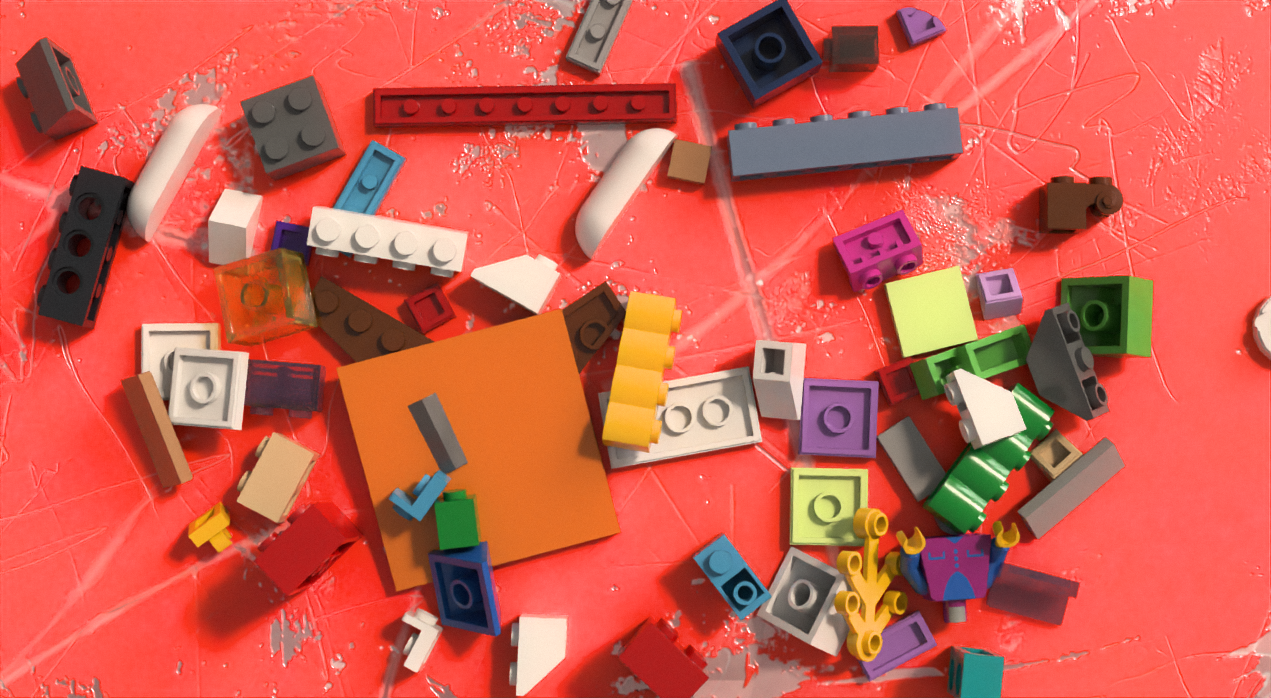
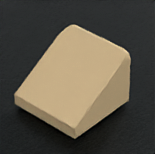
[1030,429,1083,482]

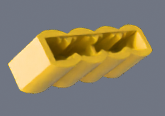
[602,291,683,453]

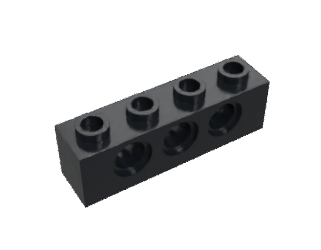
[37,166,135,329]

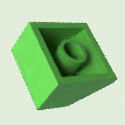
[1061,276,1153,358]

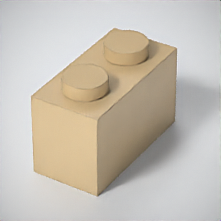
[236,432,321,523]

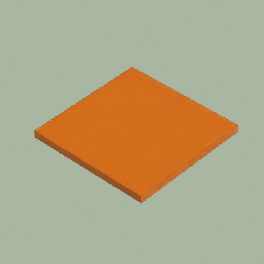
[336,308,621,592]

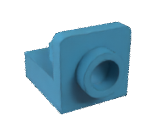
[388,470,452,521]

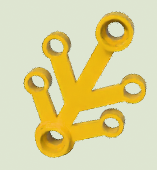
[834,508,908,662]

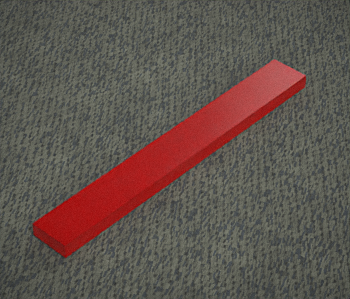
[373,83,677,128]

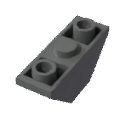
[1026,303,1109,421]

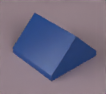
[428,541,501,637]

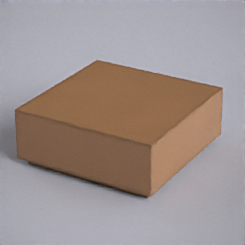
[667,139,712,185]

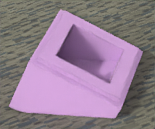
[975,268,1023,320]

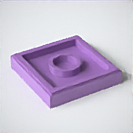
[798,378,879,458]

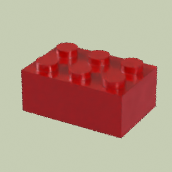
[254,502,364,596]

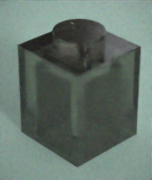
[822,26,879,72]

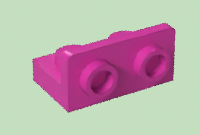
[832,209,923,292]

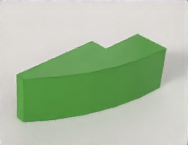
[909,324,1032,400]

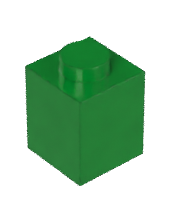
[434,489,482,550]

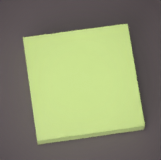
[884,266,978,358]
[789,467,868,546]

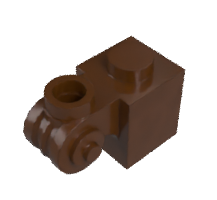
[1039,176,1123,234]

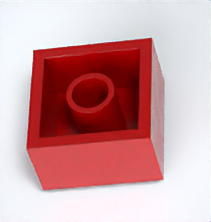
[618,616,709,698]

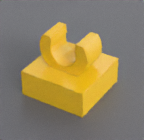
[188,502,232,553]

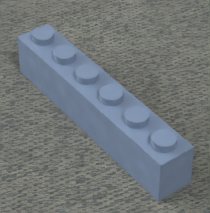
[727,103,963,182]

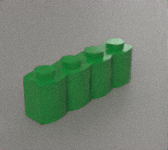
[922,383,1055,535]

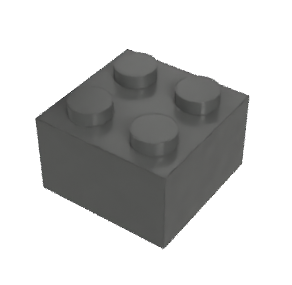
[240,76,346,181]

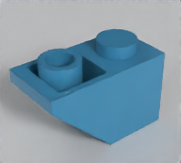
[692,533,772,620]

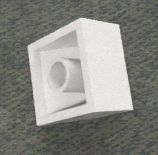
[757,546,861,657]

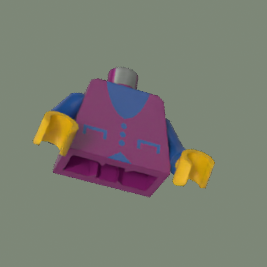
[896,521,1020,623]

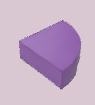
[895,7,947,47]

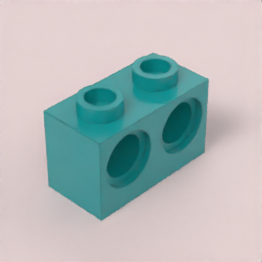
[947,646,1004,698]

